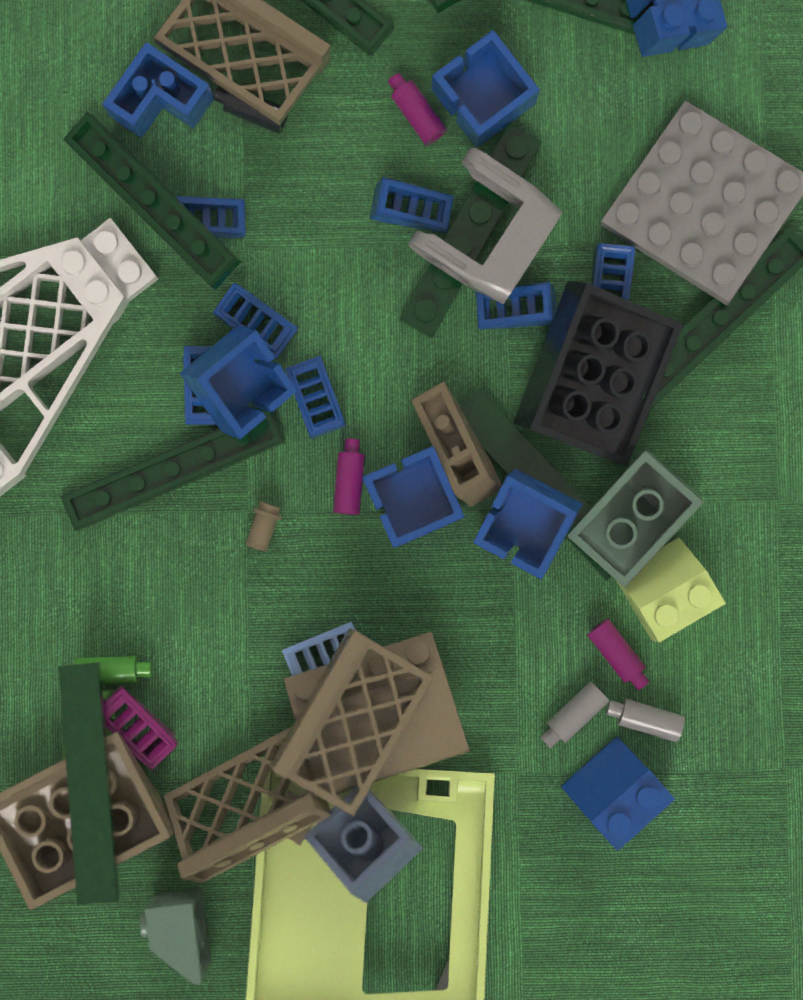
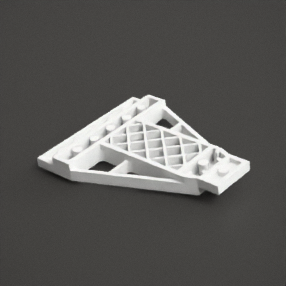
[0,218,158,496]

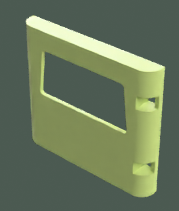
[246,764,495,1000]

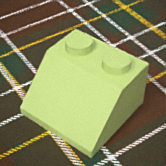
[616,538,726,643]

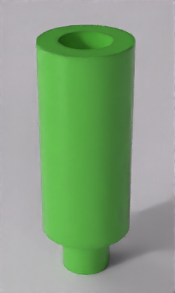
[74,656,153,685]

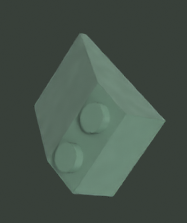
[567,448,704,588]

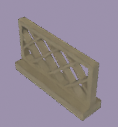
[153,0,331,125]
[269,628,434,816]
[164,727,332,884]

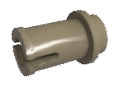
[245,501,283,552]

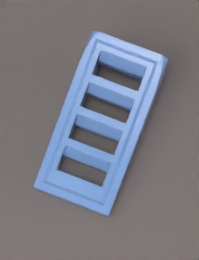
[282,621,356,676]

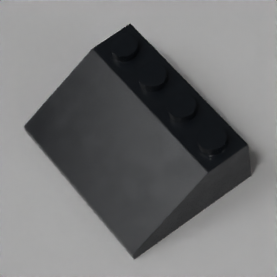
[513,281,683,467]

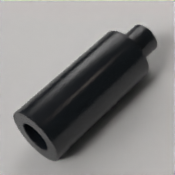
[213,86,289,134]

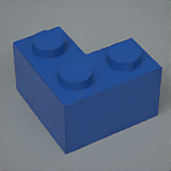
[102,42,213,139]

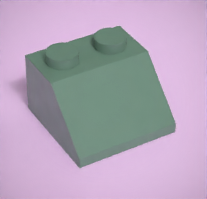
[140,887,211,984]

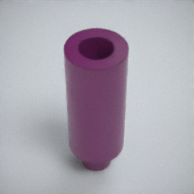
[388,73,447,146]
[333,439,365,515]
[586,618,650,690]

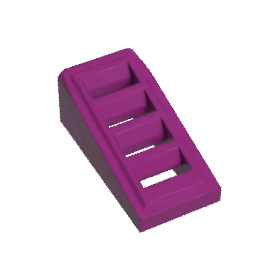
[103,686,178,770]

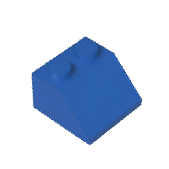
[560,736,675,852]

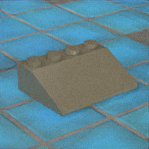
[284,631,470,799]
[0,731,174,911]

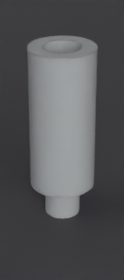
[540,681,610,749]
[605,698,685,743]

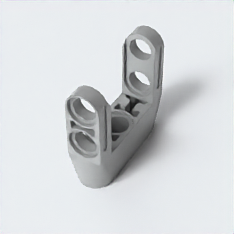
[408,148,563,304]

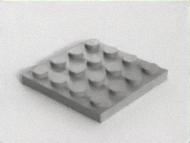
[601,101,803,306]

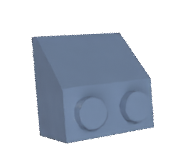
[304,786,423,903]

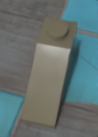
[411,381,502,507]

